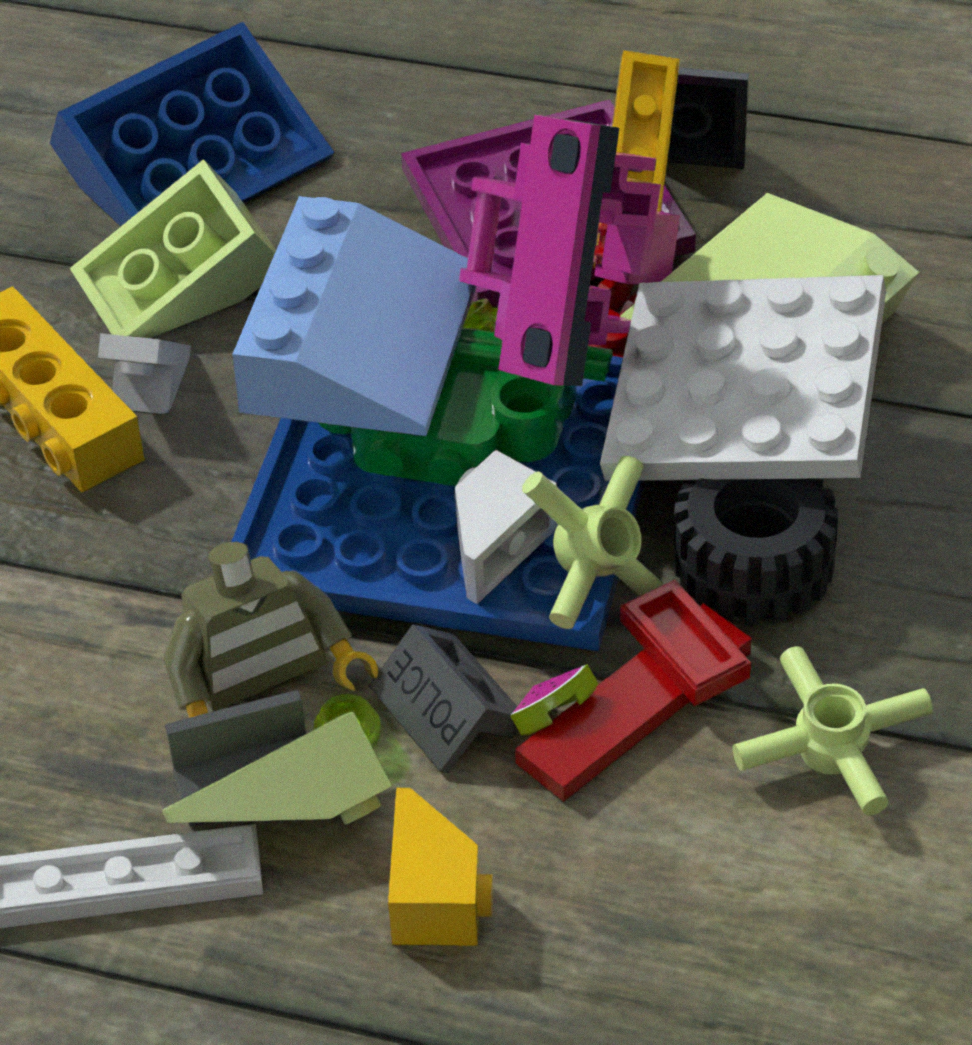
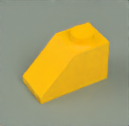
[388,788,493,946]

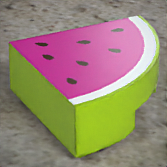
[510,664,599,736]

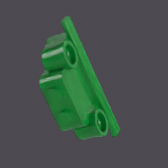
[318,328,613,486]

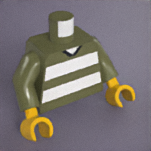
[164,542,378,718]

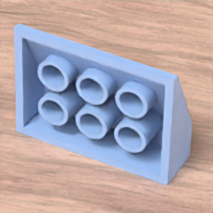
[232,196,477,436]

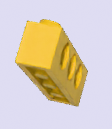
[0,286,145,493]

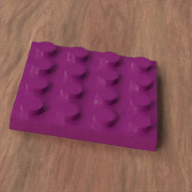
[401,99,696,311]

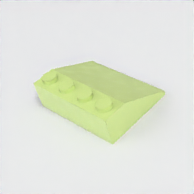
[620,193,919,324]

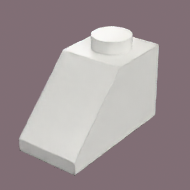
[454,450,558,604]

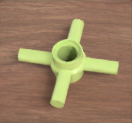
[522,456,664,629]
[732,646,933,816]

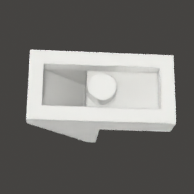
[98,333,191,414]

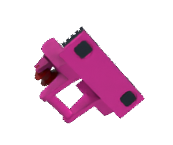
[459,115,680,386]

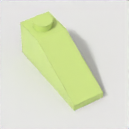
[162,712,392,825]

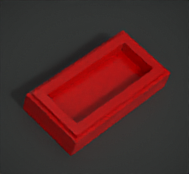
[620,579,751,706]

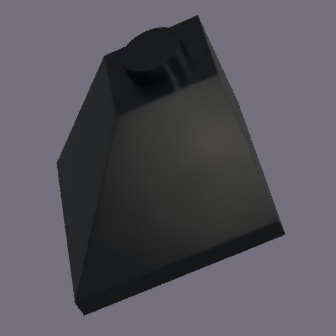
[667,67,749,169]

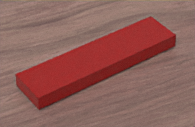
[515,603,752,802]

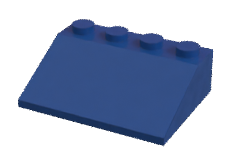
[50,22,334,226]

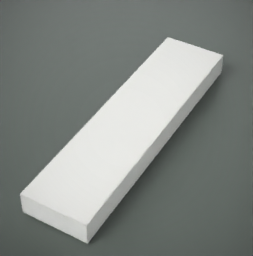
[0,824,263,928]

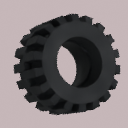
[673,478,838,625]

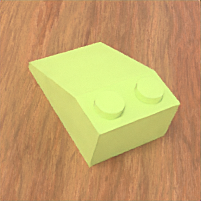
[70,159,276,338]

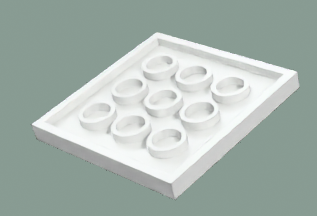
[600,275,886,481]

